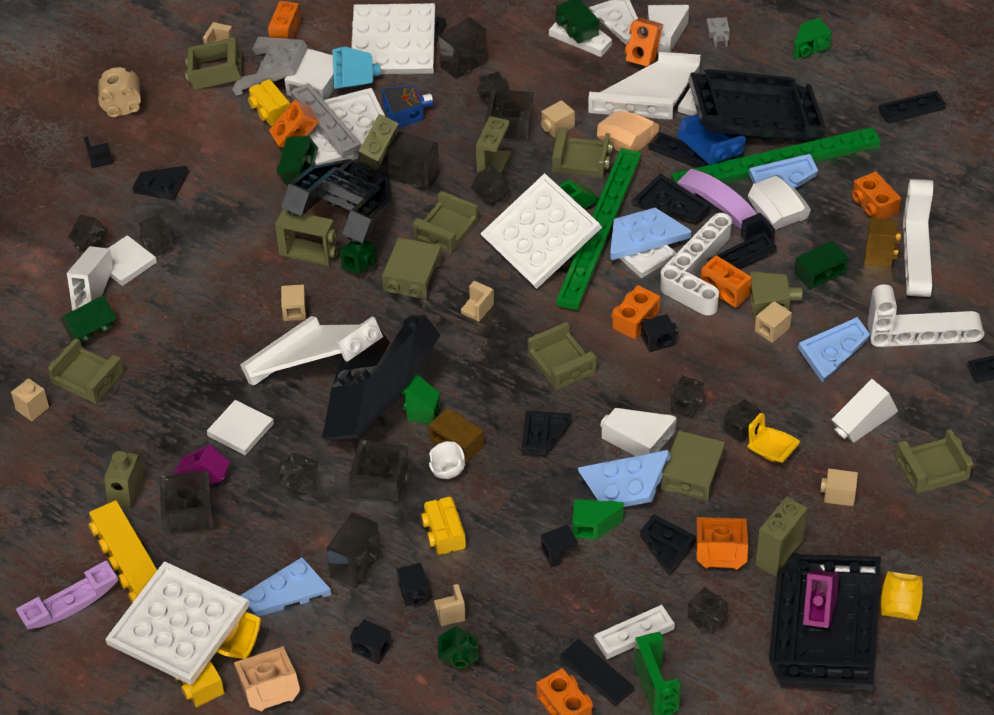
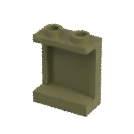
[476,116,511,187]
[552,127,614,178]
[413,191,478,254]
[382,238,442,299]
[528,322,596,391]
[48,338,124,404]
[895,429,973,494]
[661,431,725,501]

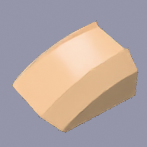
[597,111,659,151]
[234,646,300,711]

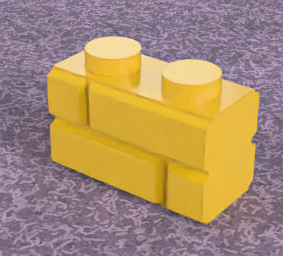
[248,79,291,126]
[421,496,466,555]

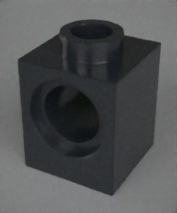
[641,314,678,353]
[396,562,430,607]
[350,619,392,664]

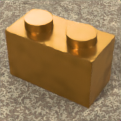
[864,218,901,268]
[429,408,484,463]

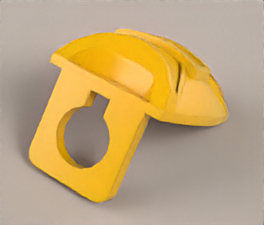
[747,413,800,463]
[881,572,922,620]
[217,611,261,659]

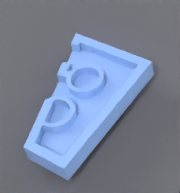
[748,154,818,188]
[798,317,870,383]
[240,557,331,617]

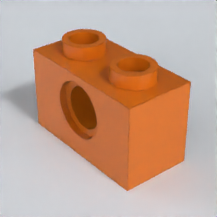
[268,1,301,39]

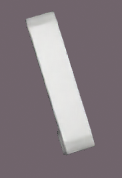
[903,179,933,297]
[660,213,732,315]
[867,284,984,347]

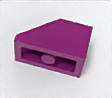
[173,444,230,486]
[803,570,839,628]

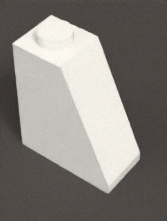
[648,5,689,53]
[67,246,113,311]
[832,379,898,443]
[600,408,677,456]

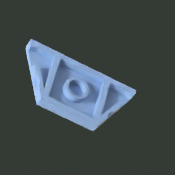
[610,208,691,260]
[578,450,671,507]

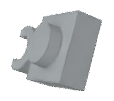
[706,17,730,47]

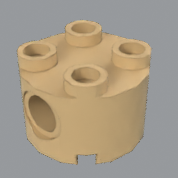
[98,67,141,117]

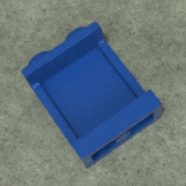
[677,114,746,165]

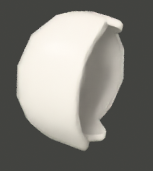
[429,441,466,479]

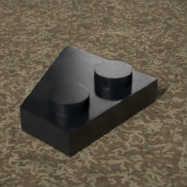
[132,166,189,201]
[522,411,572,455]
[640,514,696,574]

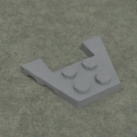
[232,37,307,96]

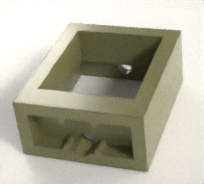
[185,37,242,90]
[358,114,398,170]
[275,209,339,266]
[755,496,808,577]

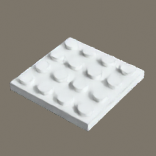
[352,3,435,74]
[308,88,398,165]
[480,173,602,289]
[105,561,250,685]

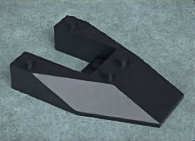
[281,159,390,243]
[322,315,440,441]

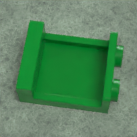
[634,631,681,715]

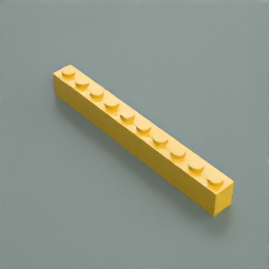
[88,500,224,707]

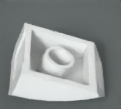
[748,176,811,231]

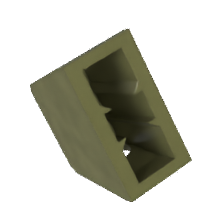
[750,272,803,319]
[104,451,146,510]

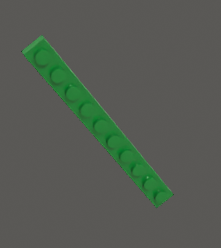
[671,127,881,184]
[556,148,642,311]

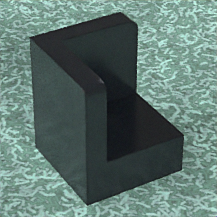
[84,136,113,169]
[741,212,775,242]
[541,525,578,568]

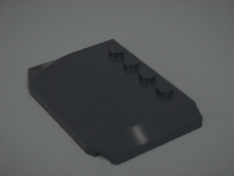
[688,69,826,141]
[769,554,881,690]

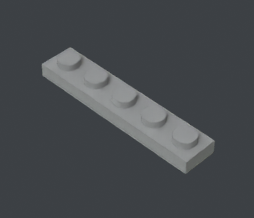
[291,83,362,158]

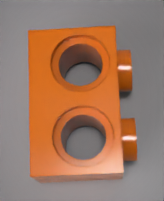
[625,18,664,67]
[269,99,319,148]
[852,171,901,219]
[701,255,752,308]
[611,285,661,340]
[536,668,593,715]

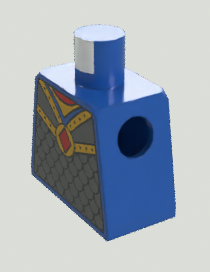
[382,85,433,129]

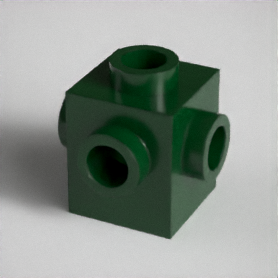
[340,240,376,275]
[438,626,479,670]

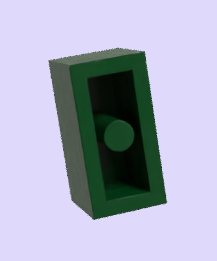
[555,0,599,44]
[277,136,318,185]
[794,241,849,290]
[60,295,117,343]

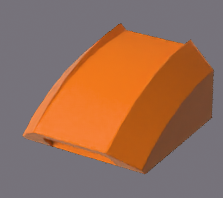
[696,517,748,570]

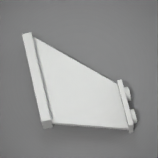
[588,52,701,120]
[240,316,383,386]

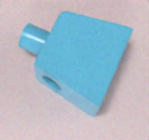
[332,47,381,89]

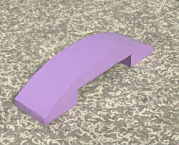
[677,169,757,229]
[16,560,118,629]

